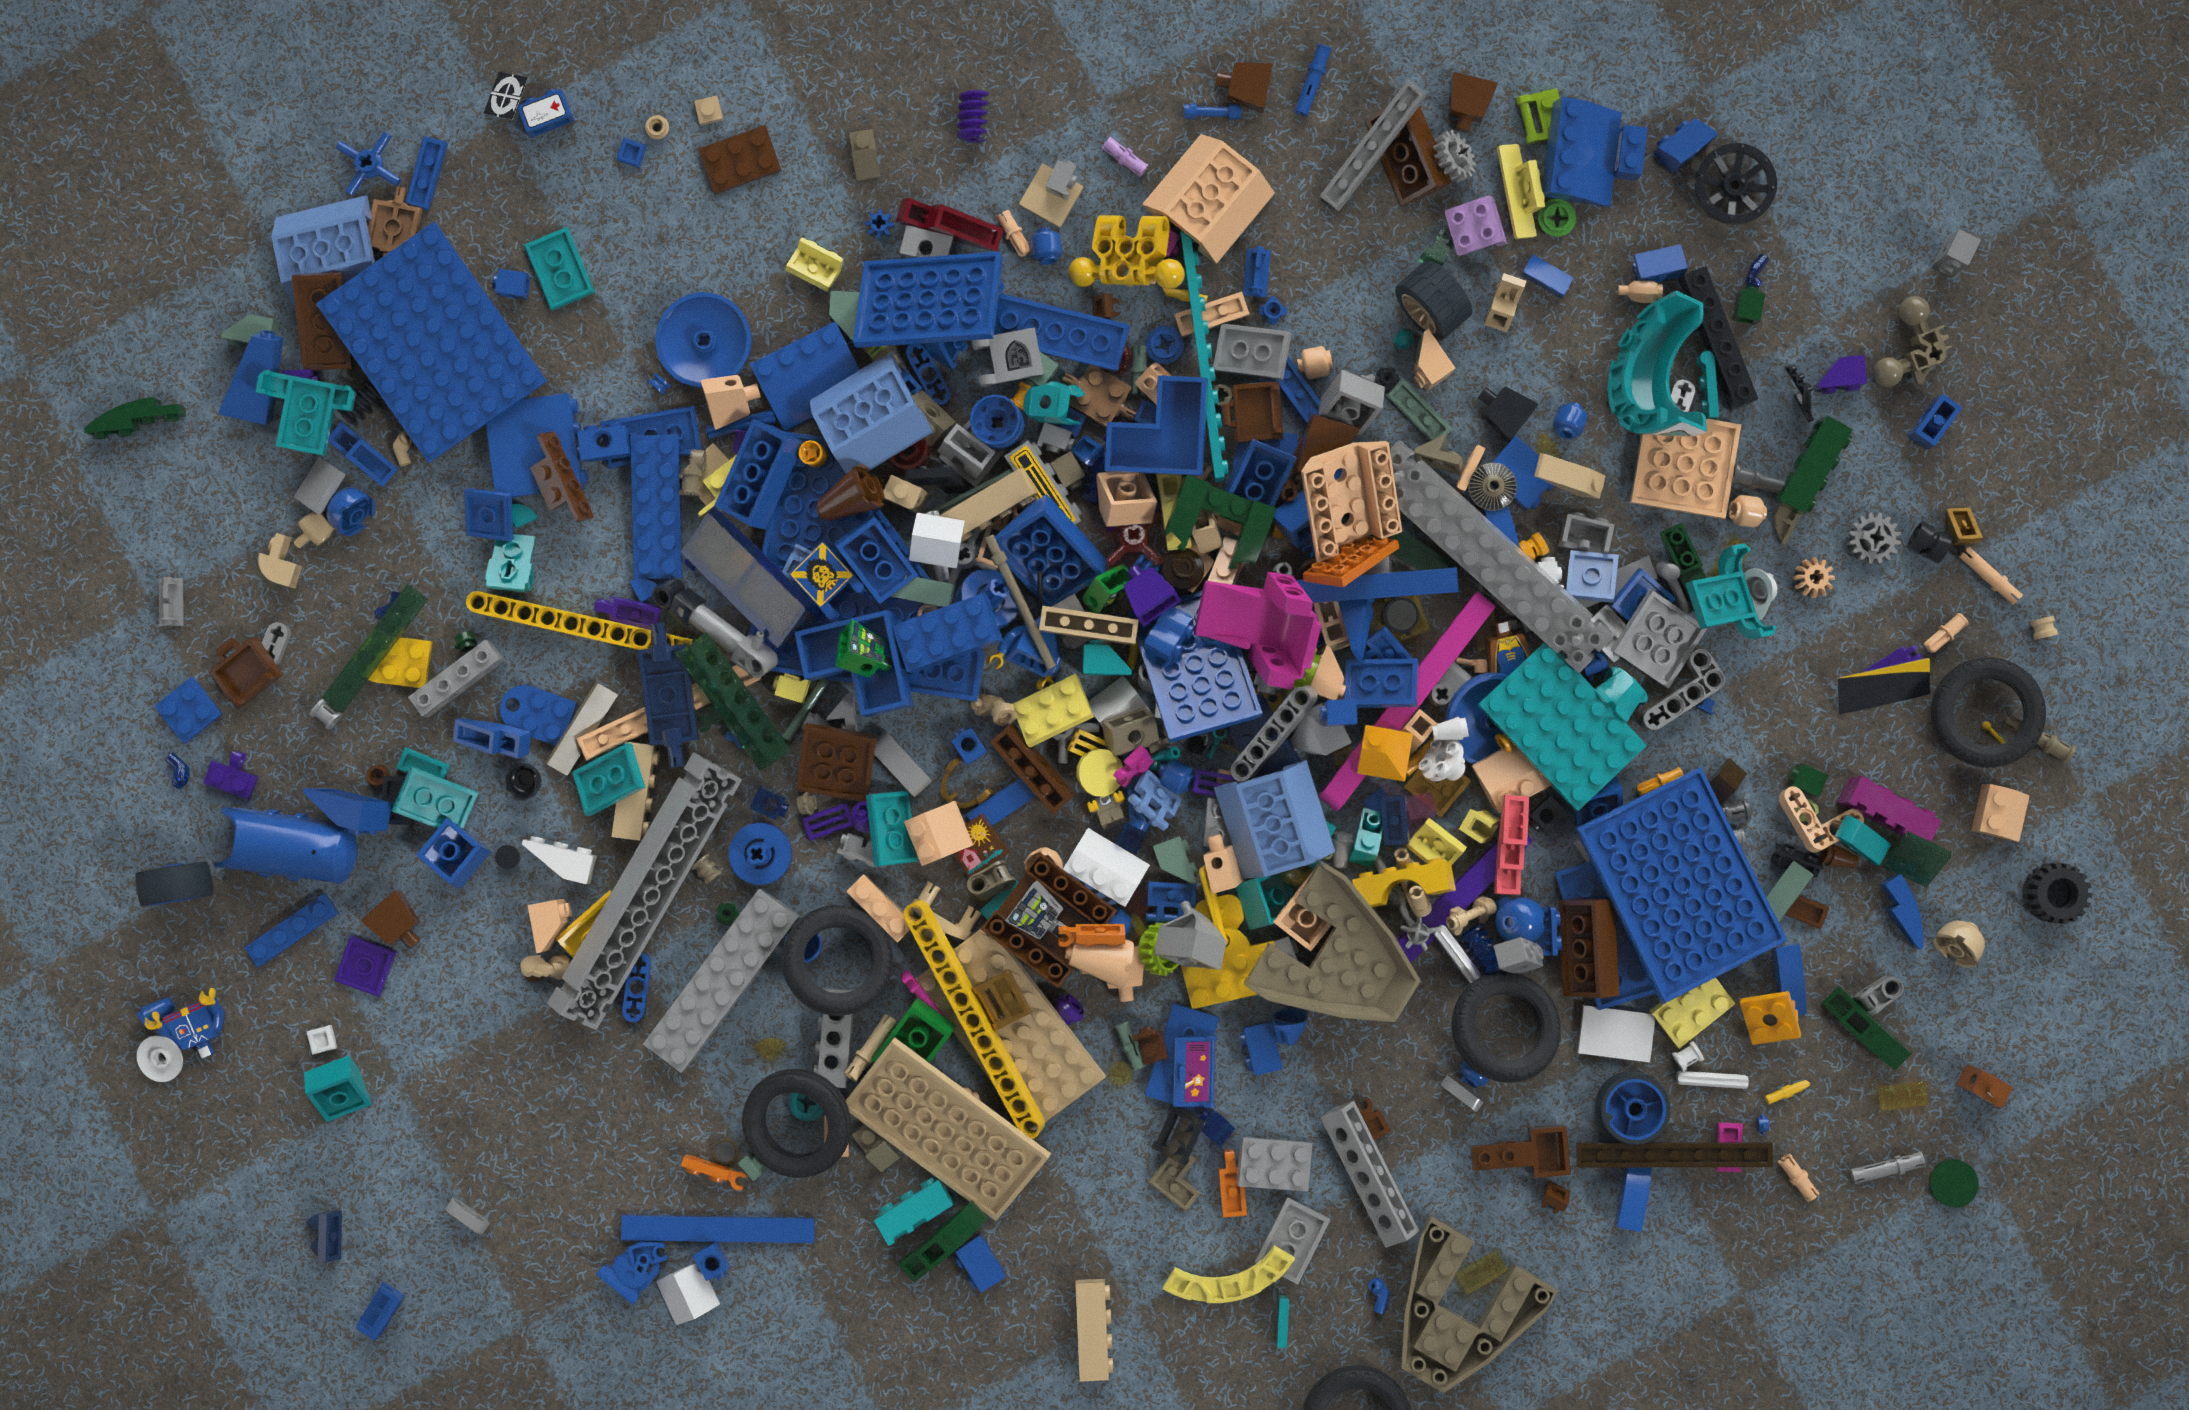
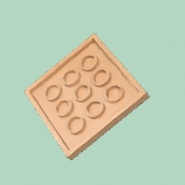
[1630,419,1741,519]

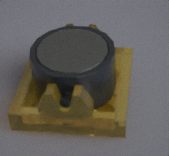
[1372,595,1431,642]

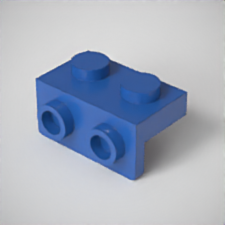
[1534,907,1562,956]

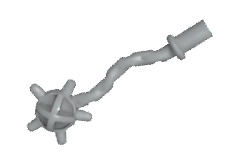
[1374,856,1437,951]

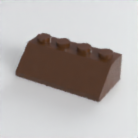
[1365,105,1452,206]
[1558,898,1619,998]

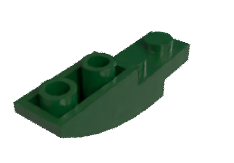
[84,397,186,439]
[1660,523,1706,613]
[1822,986,1912,1070]
[898,1200,988,1282]

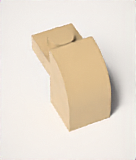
[1484,273,1526,332]
[259,533,302,589]

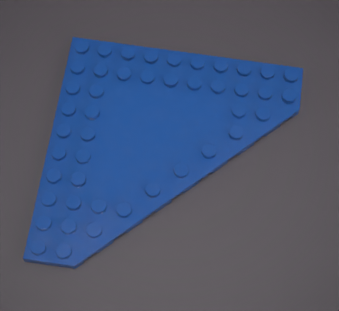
[749,431,985,702]

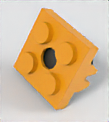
[1740,991,1801,1045]

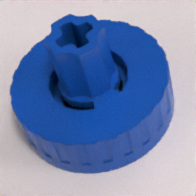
[955,569,1019,631]
[729,823,793,885]

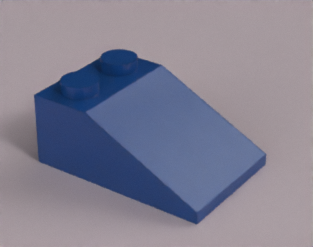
[1223,439,1297,507]
[834,514,918,604]
[303,788,392,835]

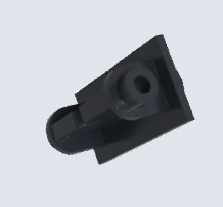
[1770,843,1824,878]

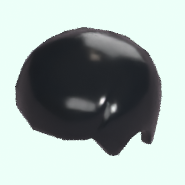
[1179,731,1214,755]
[506,763,542,801]

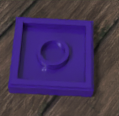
[334,935,397,997]

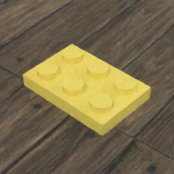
[1012,674,1094,747]
[1649,978,1735,1049]

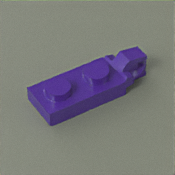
[594,596,662,630]

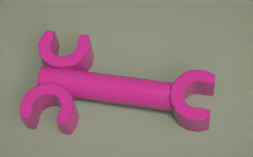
[900,968,946,1018]

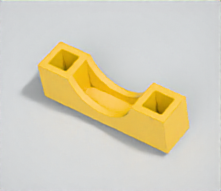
[1352,857,1456,907]

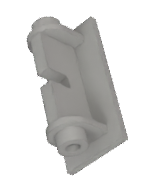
[159,577,184,626]
[837,833,883,867]

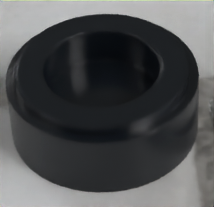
[495,845,521,869]

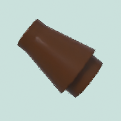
[1819,844,1858,869]

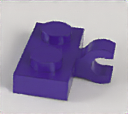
[203,751,259,799]

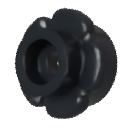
[1376,366,1399,390]

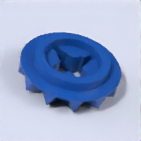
[1146,326,1184,364]

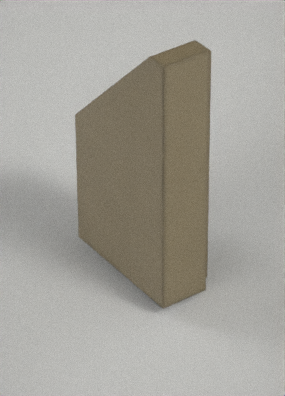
[1772,504,1801,546]

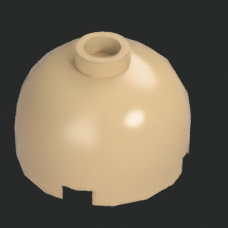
[1934,920,1985,968]

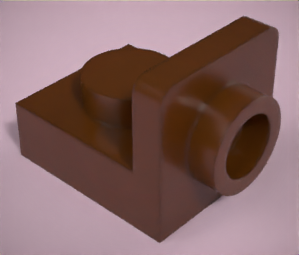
[1132,1027,1169,1065]

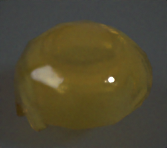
[1280,866,1313,888]

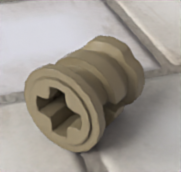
[690,853,722,886]

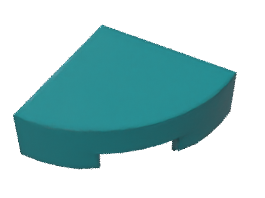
[512,504,539,528]

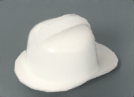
[1744,568,1778,620]

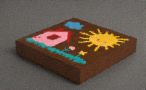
[953,813,1010,878]

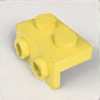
[786,238,843,292]
[1406,818,1467,865]

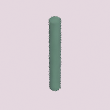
[782,679,829,741]

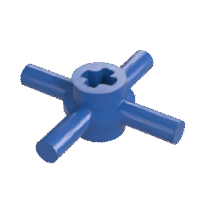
[336,131,401,196]

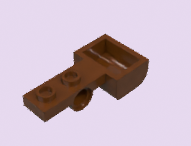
[1470,1125,1571,1178]

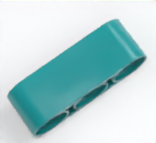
[1834,815,1891,866]

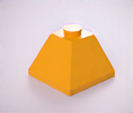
[1357,725,1413,782]

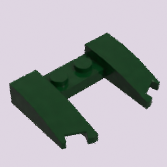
[1164,474,1277,569]

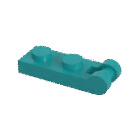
[1696,351,1719,420]

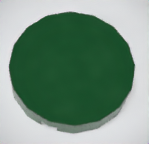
[1929,1159,1979,1208]

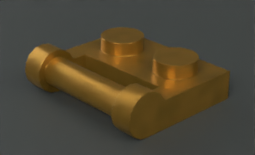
[972,969,1032,1031]

